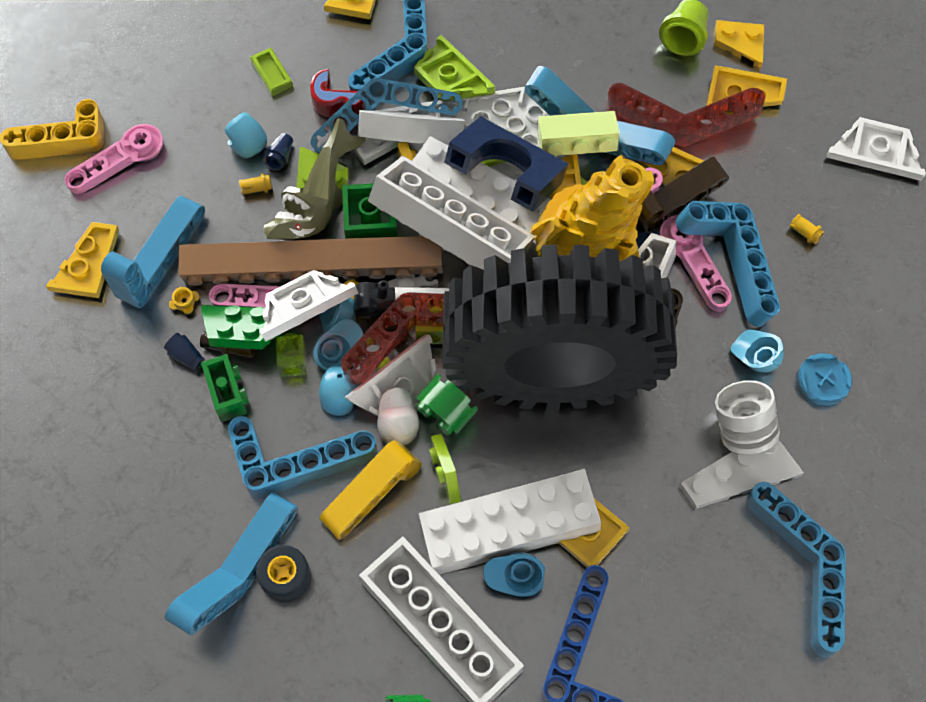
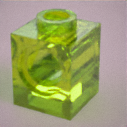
[276,333,307,377]

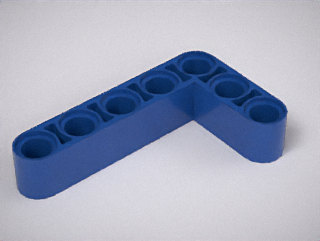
[542,565,623,702]

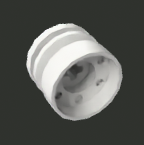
[715,381,780,455]

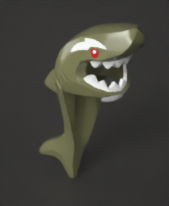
[264,118,366,240]

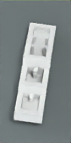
[358,110,465,145]

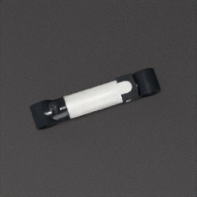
[354,280,449,318]

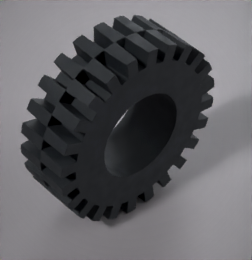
[443,245,677,410]

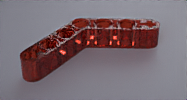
[607,83,765,147]
[341,292,444,385]

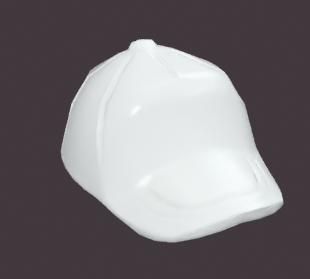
[377,387,419,445]

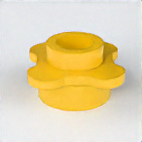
[169,287,200,314]

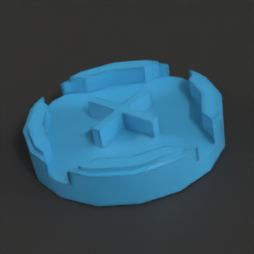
[797,353,852,406]

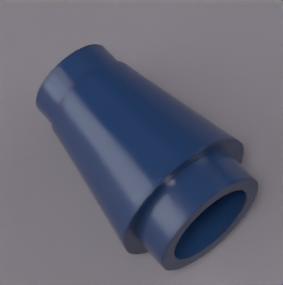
[263,133,293,170]
[164,333,205,371]

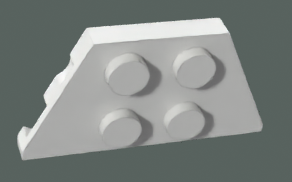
[826,117,926,181]
[260,270,358,342]
[345,334,436,416]

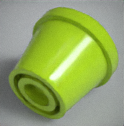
[659,0,709,56]

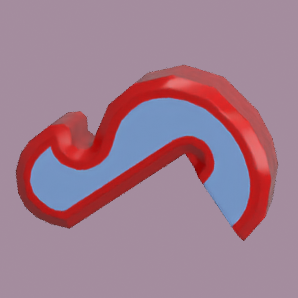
[310,69,365,117]

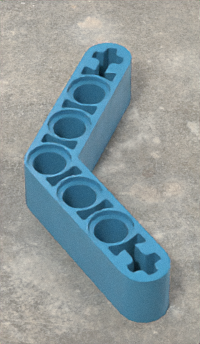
[348,0,427,97]
[524,66,675,165]
[311,78,463,153]
[747,482,846,658]
[165,492,298,636]

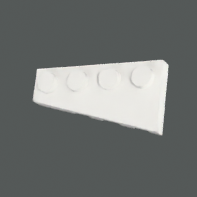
[679,439,804,509]

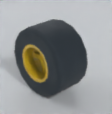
[256,545,311,601]

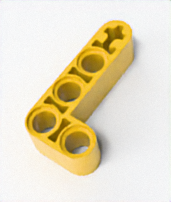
[0,99,104,160]
[319,440,422,540]

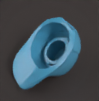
[483,552,545,596]

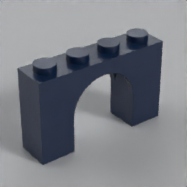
[444,116,569,212]

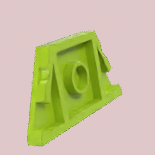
[414,35,495,101]

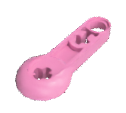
[64,124,163,194]
[660,215,732,312]
[209,284,313,321]

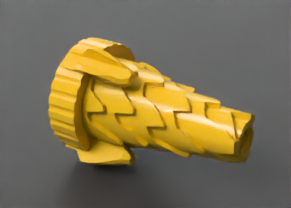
[531,155,654,262]

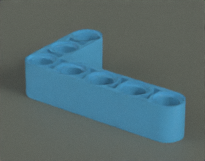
[101,196,205,308]
[676,201,780,327]
[228,416,377,498]

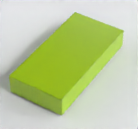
[250,47,294,96]

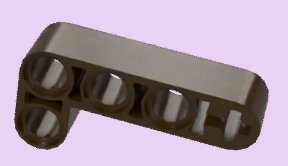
[638,157,730,232]

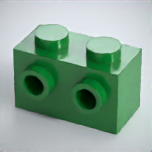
[201,354,249,422]

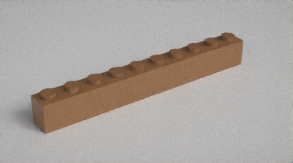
[178,236,443,286]

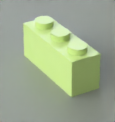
[538,111,619,156]

